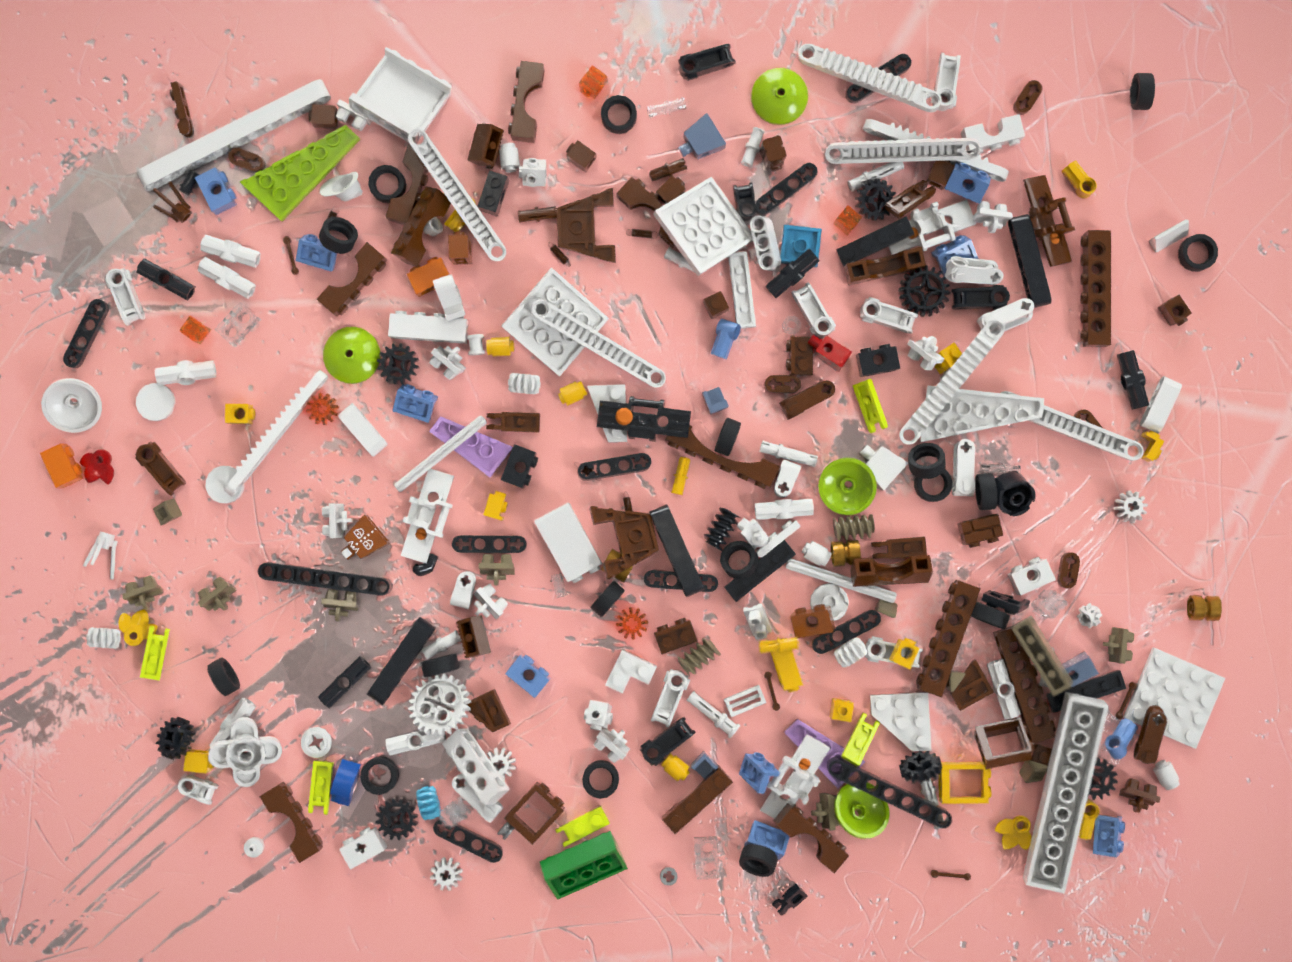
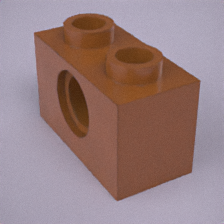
[448,232,472,265]
[790,604,835,639]

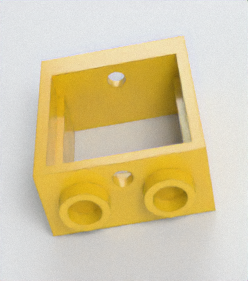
[771,638,803,693]
[938,762,992,804]

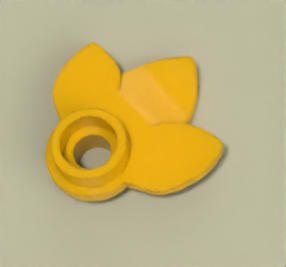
[118,609,158,646]
[995,815,1032,850]

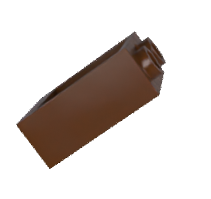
[974,717,1034,769]
[504,781,565,845]

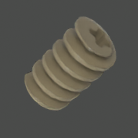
[833,514,875,541]
[677,638,721,678]

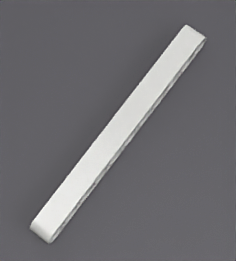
[137,79,331,191]

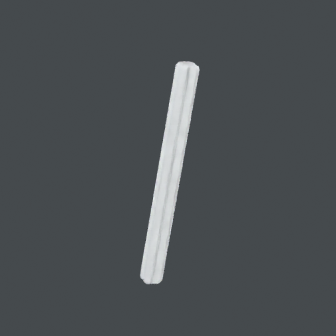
[394,416,487,492]
[786,558,897,603]

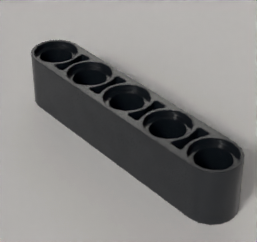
[1008,214,1052,308]
[649,504,704,597]
[367,617,436,706]

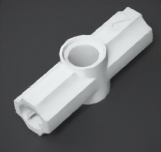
[200,235,261,268]
[197,257,256,299]
[155,360,217,386]
[754,499,814,520]
[987,659,1021,720]
[209,697,257,747]
[386,730,446,756]

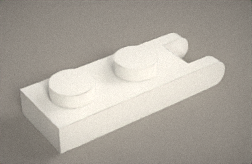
[756,520,801,557]

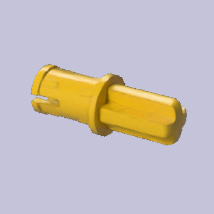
[671,457,690,495]
[759,637,799,653]

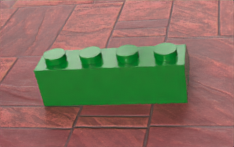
[540,831,628,900]

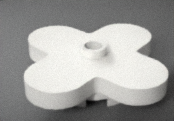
[208,717,282,787]

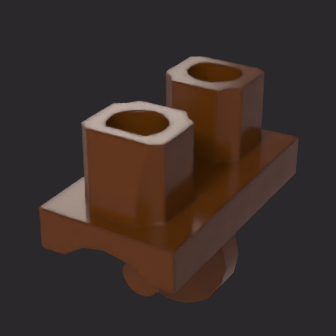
[1119,778,1161,813]

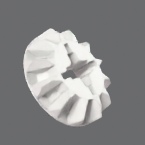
[301,727,332,758]

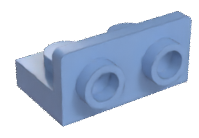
[295,234,337,272]
[931,235,979,276]
[392,384,438,423]
[739,752,780,794]
[1093,815,1125,857]
[744,820,790,860]

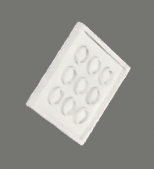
[653,177,753,276]
[501,268,609,377]
[1123,647,1226,749]

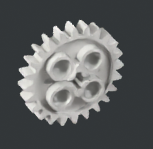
[408,674,471,737]

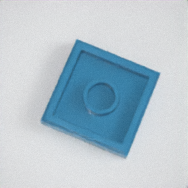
[780,225,822,268]

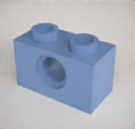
[944,162,991,204]
[195,167,237,215]
[505,655,551,698]

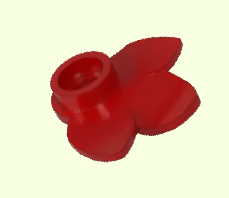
[80,449,114,485]

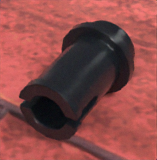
[179,170,199,195]

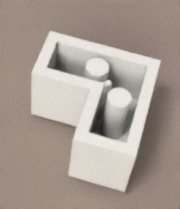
[605,649,657,694]

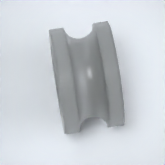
[497,822,515,840]
[660,867,677,886]

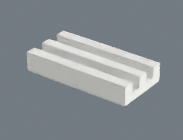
[724,685,766,717]

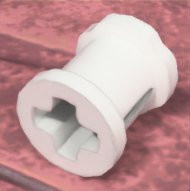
[467,334,485,356]

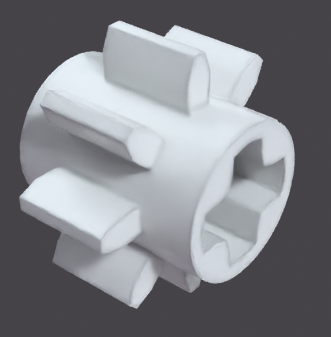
[1077,603,1103,629]

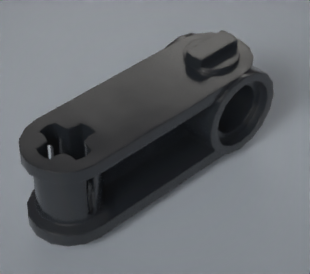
[678,44,736,81]
[951,285,1010,310]
[640,717,696,766]

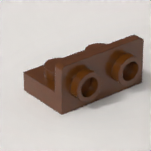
[786,335,813,375]
[654,618,698,654]

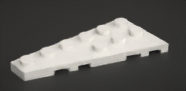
[920,385,1044,442]

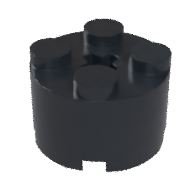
[995,470,1036,516]

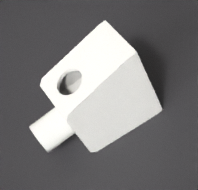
[860,445,908,491]

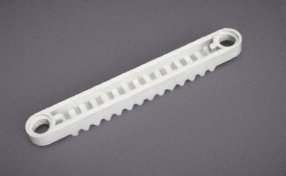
[798,43,942,113]
[863,119,1009,182]
[408,128,506,261]
[825,138,981,164]
[531,299,666,388]
[899,319,1005,445]
[224,370,328,497]
[1001,391,1144,461]

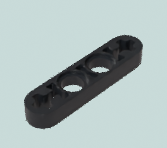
[846,54,911,104]
[756,163,818,216]
[63,299,109,368]
[577,453,651,481]
[452,535,527,553]
[644,570,718,592]
[812,610,881,654]
[433,818,503,863]

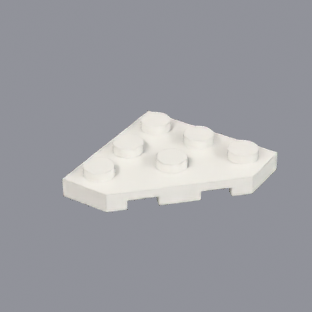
[870,692,932,752]

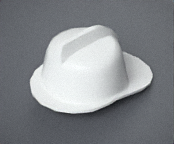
[319,172,363,202]

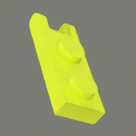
[852,379,888,433]
[140,626,170,681]
[841,712,880,767]
[308,760,334,815]
[555,806,610,847]

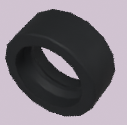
[1130,73,1155,110]
[601,95,637,134]
[368,165,406,203]
[319,217,358,254]
[1178,234,1218,272]
[714,418,741,456]
[908,443,946,479]
[914,469,952,502]
[975,473,997,511]
[720,541,759,579]
[590,581,625,617]
[971,602,1010,630]
[421,654,460,677]
[207,657,240,696]
[360,756,399,795]
[582,760,619,799]
[739,844,778,877]

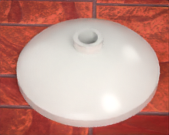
[41,378,102,433]

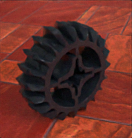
[898,265,950,317]

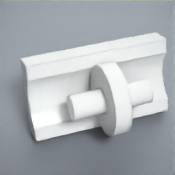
[336,99,372,131]
[972,201,1013,233]
[907,336,944,370]
[429,346,466,380]
[322,503,353,538]
[737,518,769,550]
[473,584,508,620]
[743,603,772,640]
[593,728,630,763]

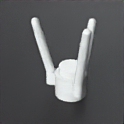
[83,531,118,580]

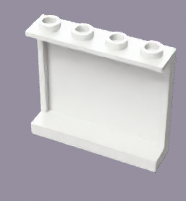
[349,47,452,144]

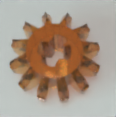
[306,393,339,425]
[616,607,648,640]

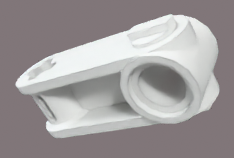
[931,52,961,111]
[945,256,1004,285]
[105,268,146,326]
[791,282,836,338]
[860,297,918,334]
[977,298,1034,335]
[952,439,975,497]
[865,636,923,668]
[651,669,690,728]
[452,774,504,823]

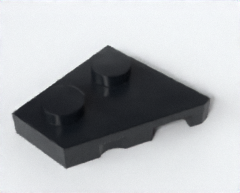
[981,590,1030,615]

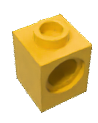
[225,404,256,424]
[889,637,920,669]
[829,698,854,722]
[183,749,214,774]

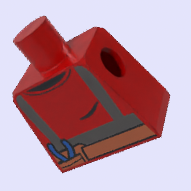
[808,334,852,373]

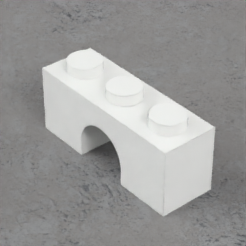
[960,114,1025,154]

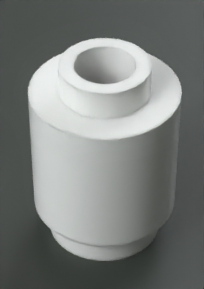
[499,143,520,173]
[802,541,832,567]
[1153,760,1180,790]

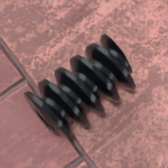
[703,507,741,551]

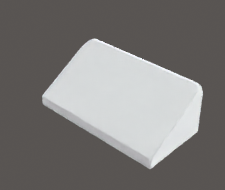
[1149,219,1189,253]

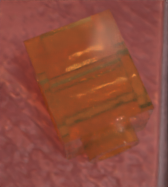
[579,65,608,99]
[833,205,862,236]
[179,316,212,345]

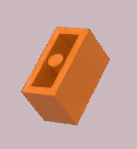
[407,257,450,297]
[40,443,83,489]

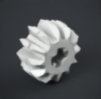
[508,373,541,394]
[1113,490,1148,523]
[86,627,121,649]
[834,638,868,667]
[487,748,516,780]
[430,857,463,891]

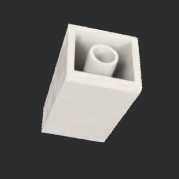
[534,503,602,584]

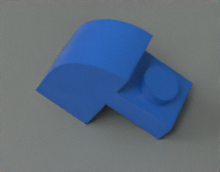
[330,759,361,806]

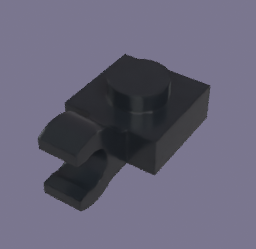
[772,883,808,916]

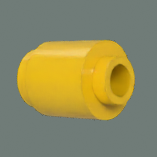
[486,337,515,357]
[558,381,587,406]
[661,753,690,782]

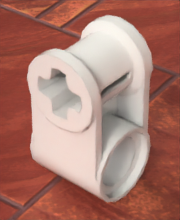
[774,459,801,498]
[450,571,476,609]
[178,775,219,805]

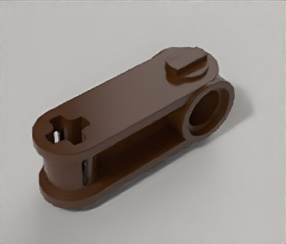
[779,380,836,420]
[135,441,186,496]
[1134,705,1167,764]

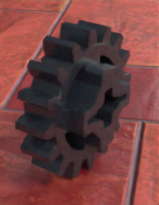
[855,179,896,221]
[377,343,419,385]
[156,717,195,760]
[899,751,943,784]
[1088,757,1118,800]
[375,797,418,841]

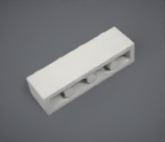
[388,311,469,344]

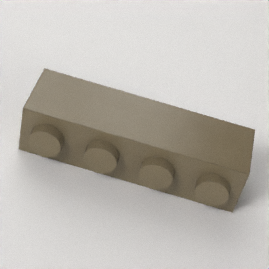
[1012,615,1073,696]

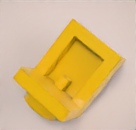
[934,342,962,374]
[1141,431,1164,462]

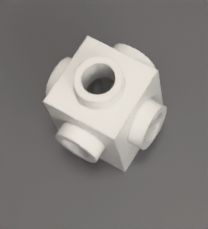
[519,158,547,187]
[584,700,613,731]

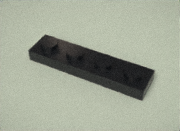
[836,216,915,266]
[724,540,796,602]
[1046,670,1127,713]

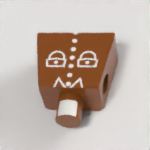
[341,515,390,560]

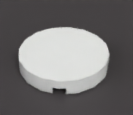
[136,383,176,421]
[205,466,245,503]
[810,583,849,621]

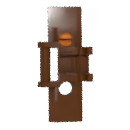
[1023,175,1075,267]

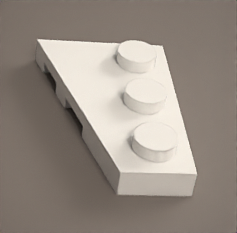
[587,384,627,443]

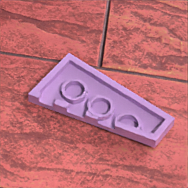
[429,416,513,478]
[784,719,865,788]

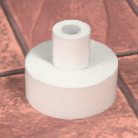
[423,217,443,237]
[244,837,265,858]

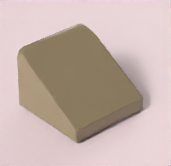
[153,499,182,526]
[875,599,898,618]
[946,671,966,692]
[1019,760,1048,783]

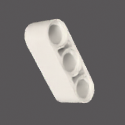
[750,216,781,271]
[1140,376,1182,434]
[338,403,388,457]

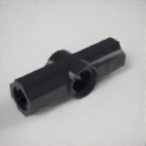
[765,248,820,298]
[136,258,196,301]
[1117,350,1149,410]
[318,656,372,709]

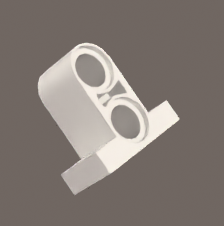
[433,274,466,321]

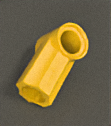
[1062,160,1097,199]
[444,199,477,232]
[1078,798,1099,840]

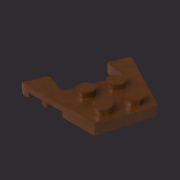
[556,188,616,263]
[589,506,659,580]

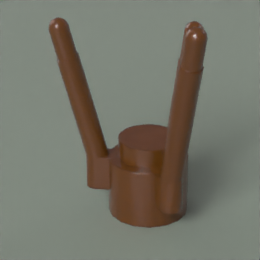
[153,181,192,223]

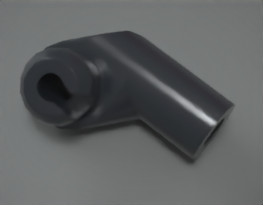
[412,553,439,576]

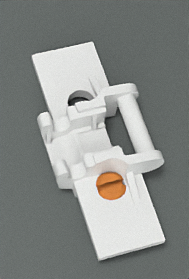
[889,200,976,255]
[401,469,454,564]
[760,734,830,819]

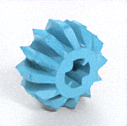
[416,786,441,820]

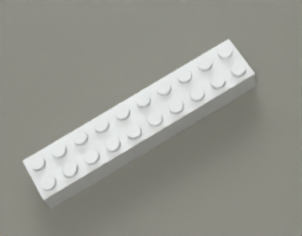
[1022,692,1109,894]

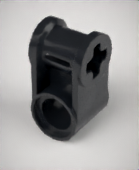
[733,182,756,221]

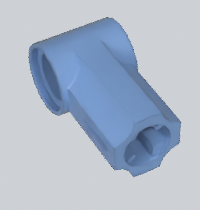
[710,319,741,359]
[1105,718,1138,759]

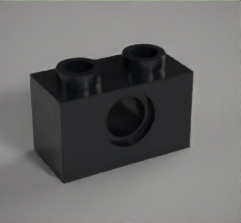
[477,170,509,217]
[856,344,900,378]
[501,444,539,489]

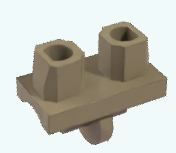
[479,554,515,586]
[122,575,164,610]
[198,577,237,611]
[321,589,359,622]
[1103,627,1135,664]
[811,793,840,831]

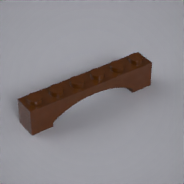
[665,425,780,489]

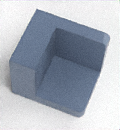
[702,387,729,415]
[690,751,718,779]

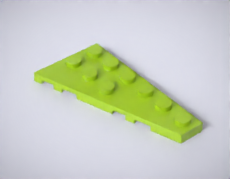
[240,125,361,222]

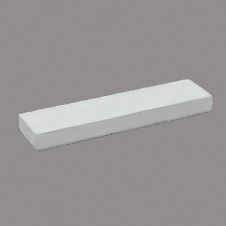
[728,251,756,329]

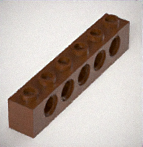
[1080,230,1111,347]
[916,580,981,698]
[993,625,1056,744]

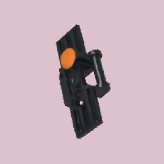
[597,396,691,442]

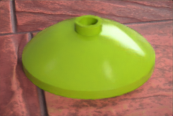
[751,68,808,125]
[323,327,381,384]
[818,457,877,515]
[834,782,890,839]

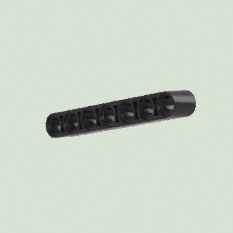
[258,562,393,596]
[826,757,952,828]

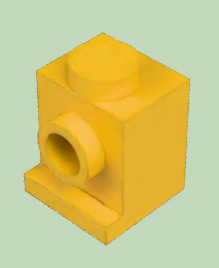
[483,491,508,521]

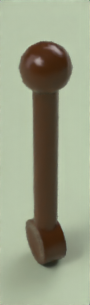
[283,236,299,275]
[764,672,780,711]
[1115,682,1137,719]
[931,869,971,881]

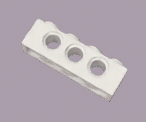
[442,728,510,806]

